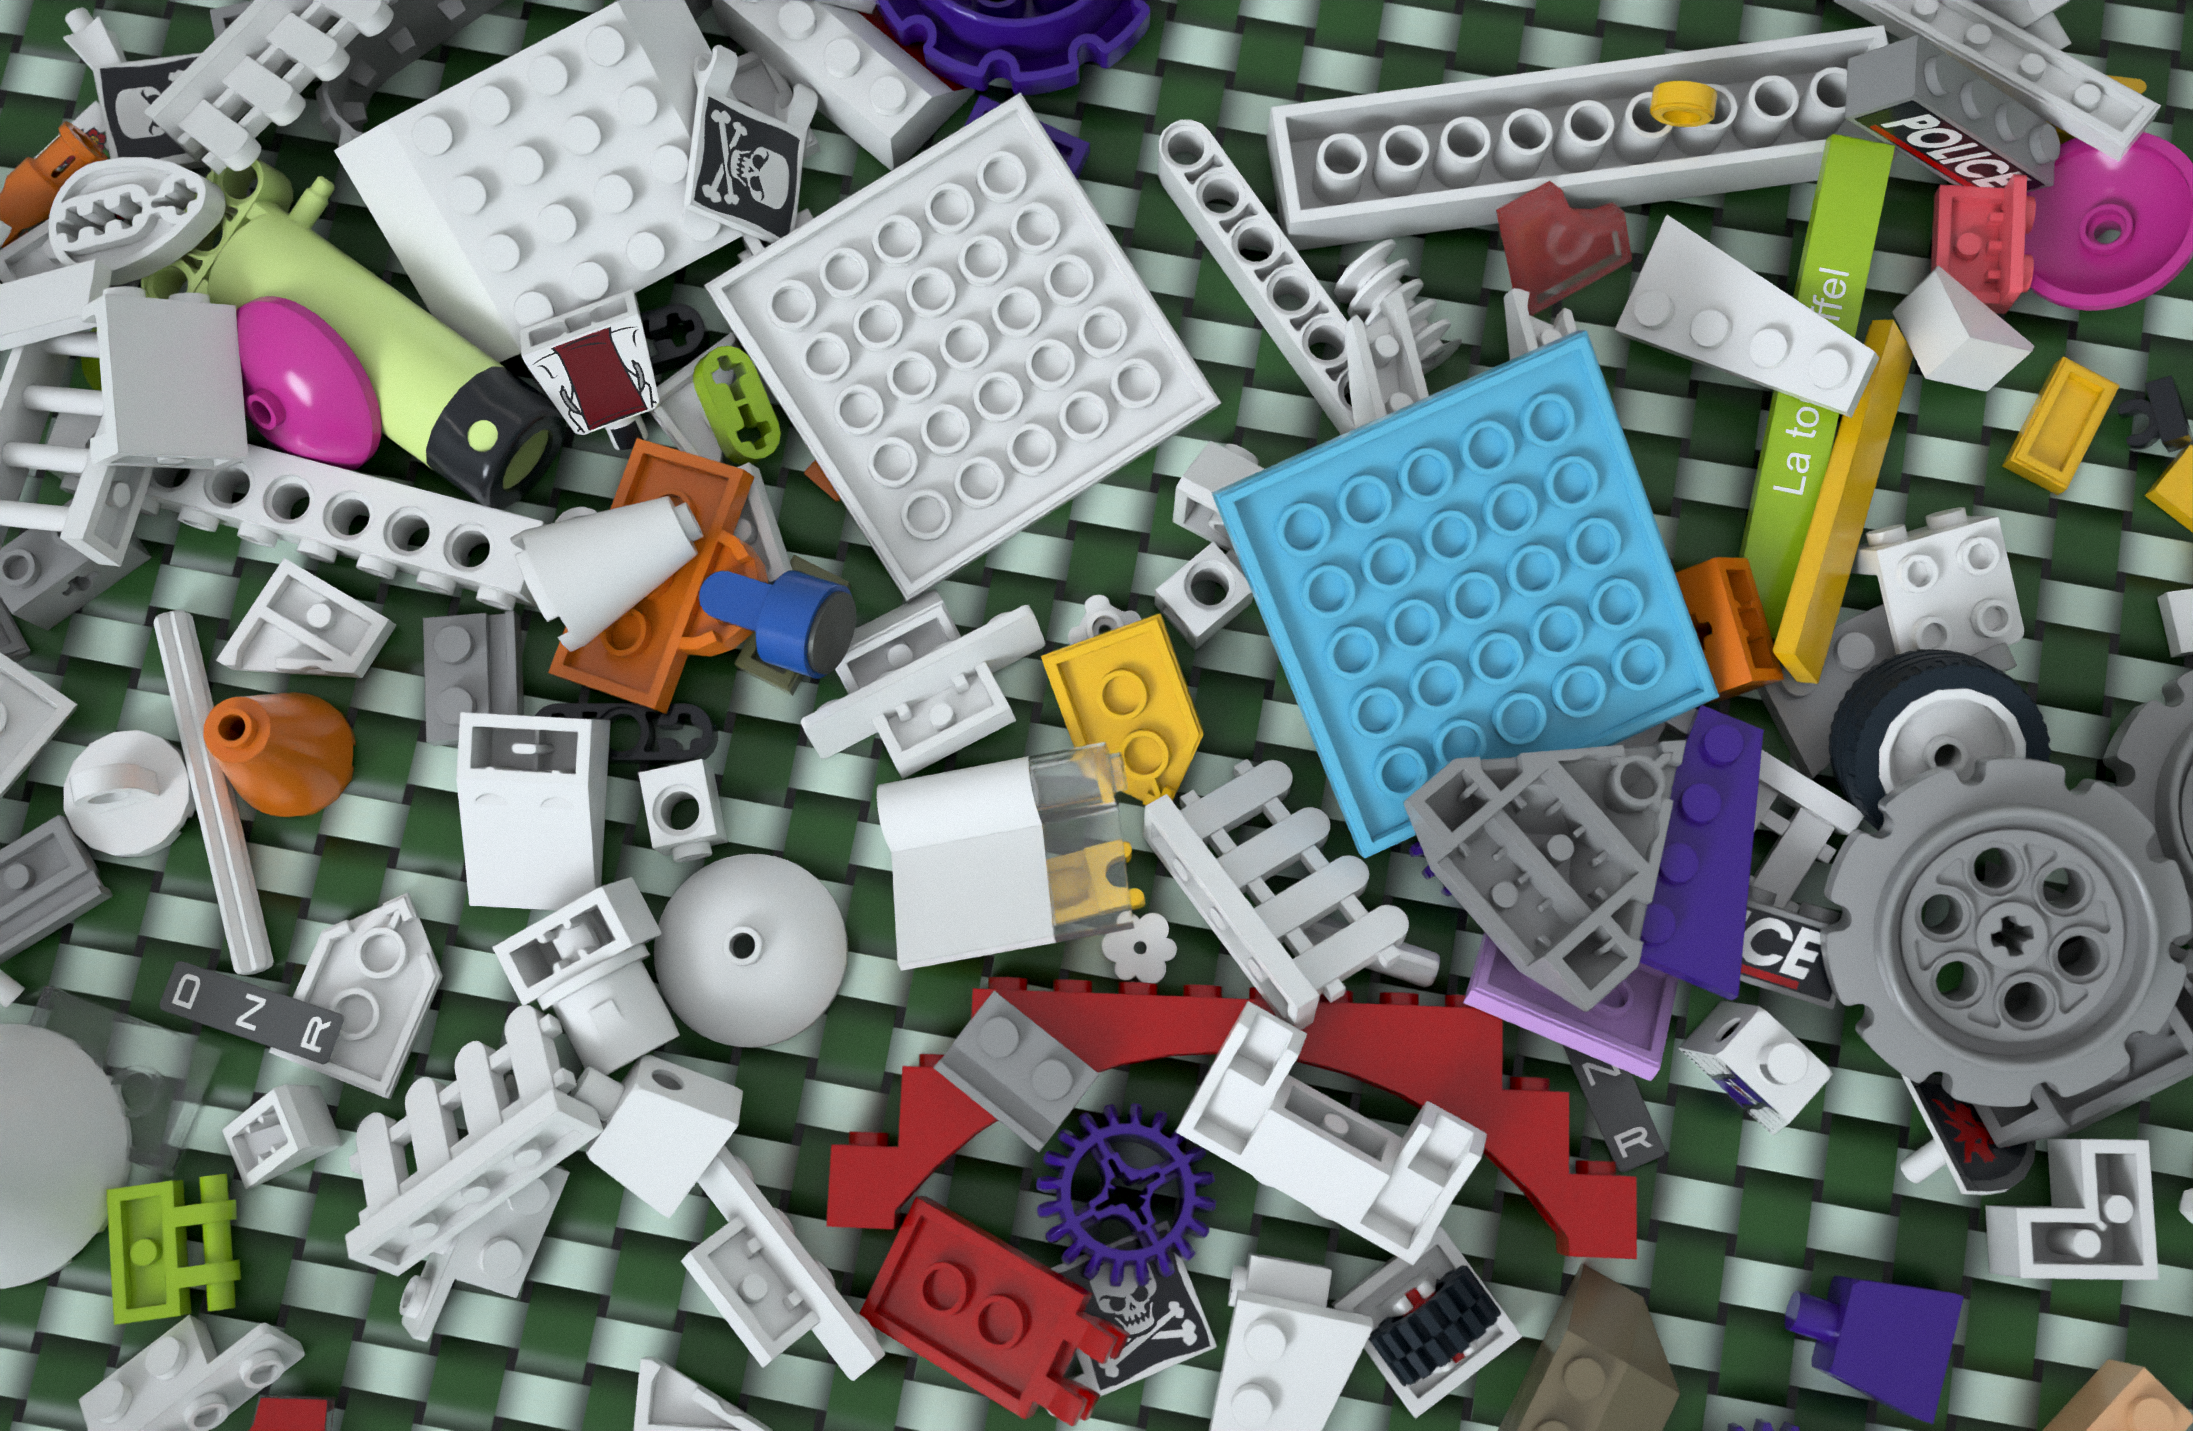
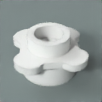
[1068,595,1141,645]

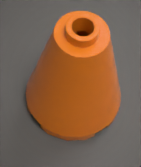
[203,692,356,817]

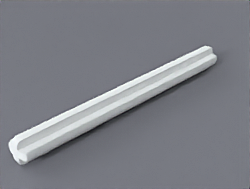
[153,610,274,975]

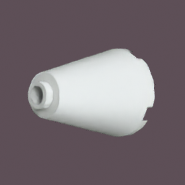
[510,496,704,652]

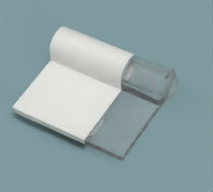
[877,742,1135,971]

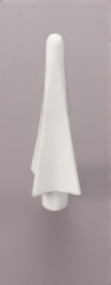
[63,8,127,70]

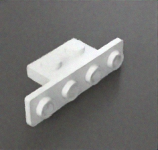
[800,605,1045,779]
[399,1074,570,1342]
[681,1145,885,1381]
[79,1315,305,1431]

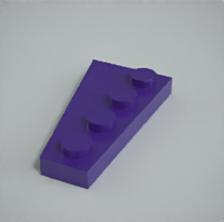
[1639,705,1764,1001]

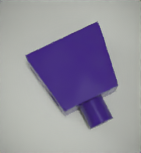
[1785,1275,1964,1424]

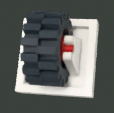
[1332,1225,1523,1419]

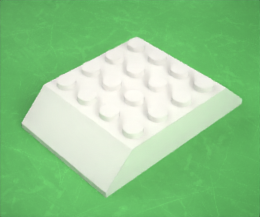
[334,0,746,363]

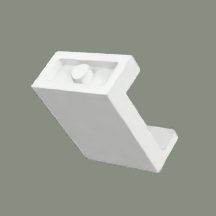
[81,286,249,470]

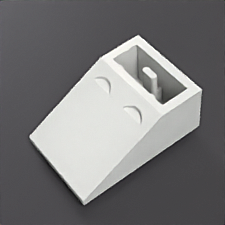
[456,712,610,911]

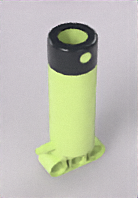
[141,159,566,509]

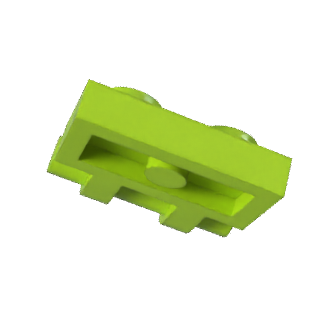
[106,1174,241,1325]

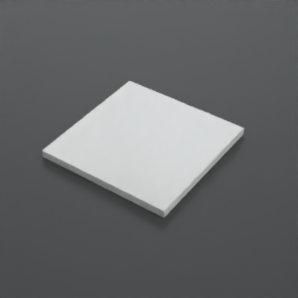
[704,93,1221,603]

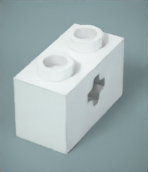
[492,877,662,1006]

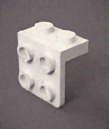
[1851,507,2024,656]

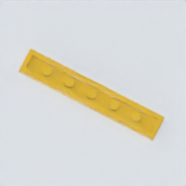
[1772,319,1913,684]

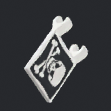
[683,45,818,244]
[92,53,251,221]
[1047,1220,1217,1416]

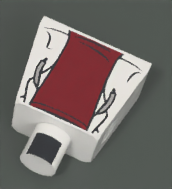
[519,289,660,450]

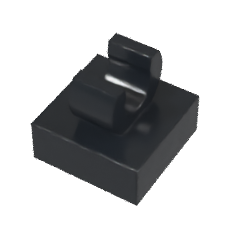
[2117,375,2193,453]

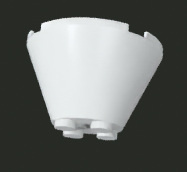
[0,1024,133,1289]

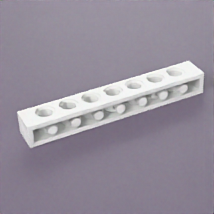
[47,412,546,611]

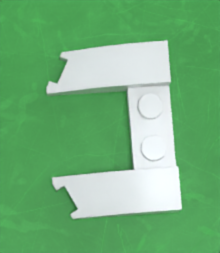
[1345,288,1577,429]

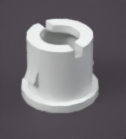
[537,943,680,1076]

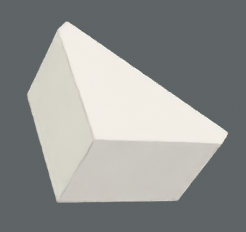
[1892,265,2035,392]
[222,1084,343,1190]

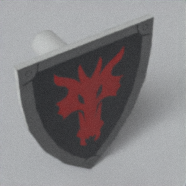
[1900,1074,2036,1195]

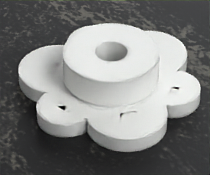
[1102,913,1177,984]

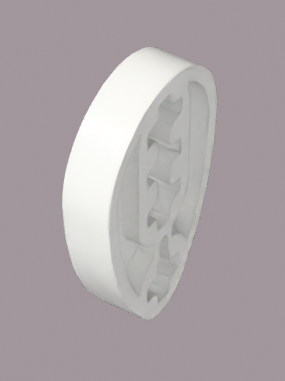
[48,157,226,286]

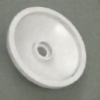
[654,854,848,1048]

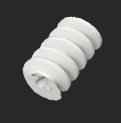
[1334,239,1462,375]

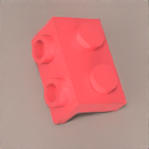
[1931,174,2036,314]

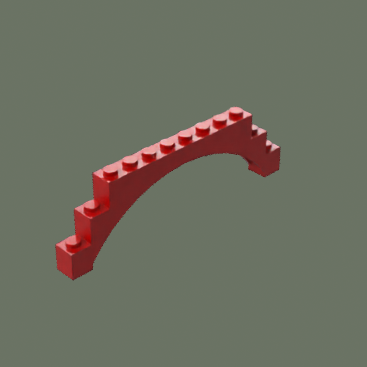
[826,977,1637,1259]

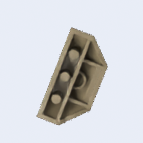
[1498,1264,1680,1431]

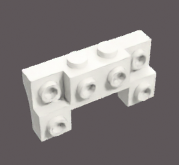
[1176,1001,1487,1266]

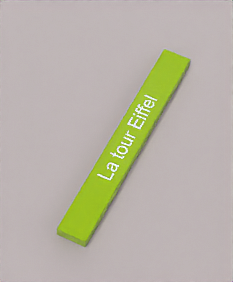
[1739,134,1895,641]

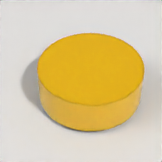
[1650,81,1717,127]

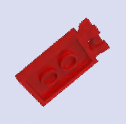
[859,1196,1130,1427]

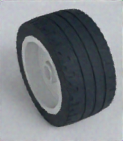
[1829,649,2051,831]

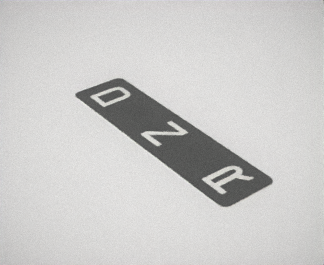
[159,961,345,1064]
[1562,1044,1665,1172]

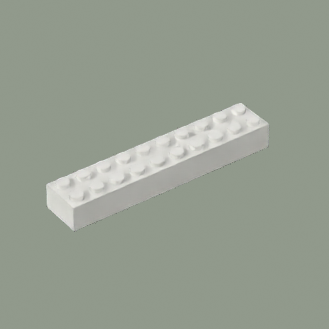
[1266,25,1899,251]

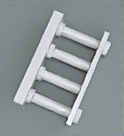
[0,331,154,567]

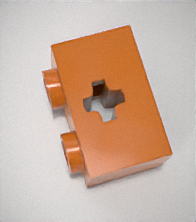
[1675,557,1784,703]

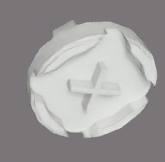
[64,730,196,858]

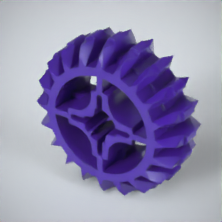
[1036,1103,1216,1287]

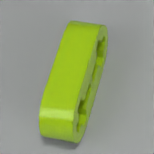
[692,345,781,465]

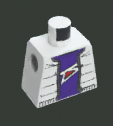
[1678,1001,1833,1135]

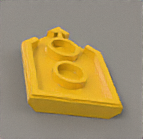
[1041,613,1205,805]

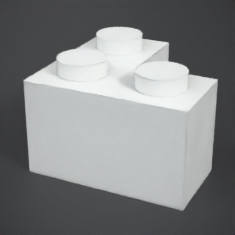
[1985,1139,2159,1280]

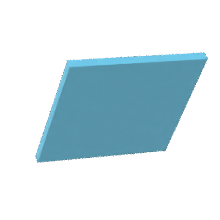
[1211,330,1719,859]

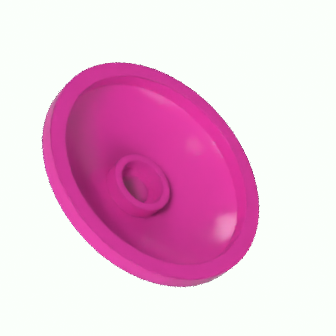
[2024,132,2193,311]
[236,296,382,471]

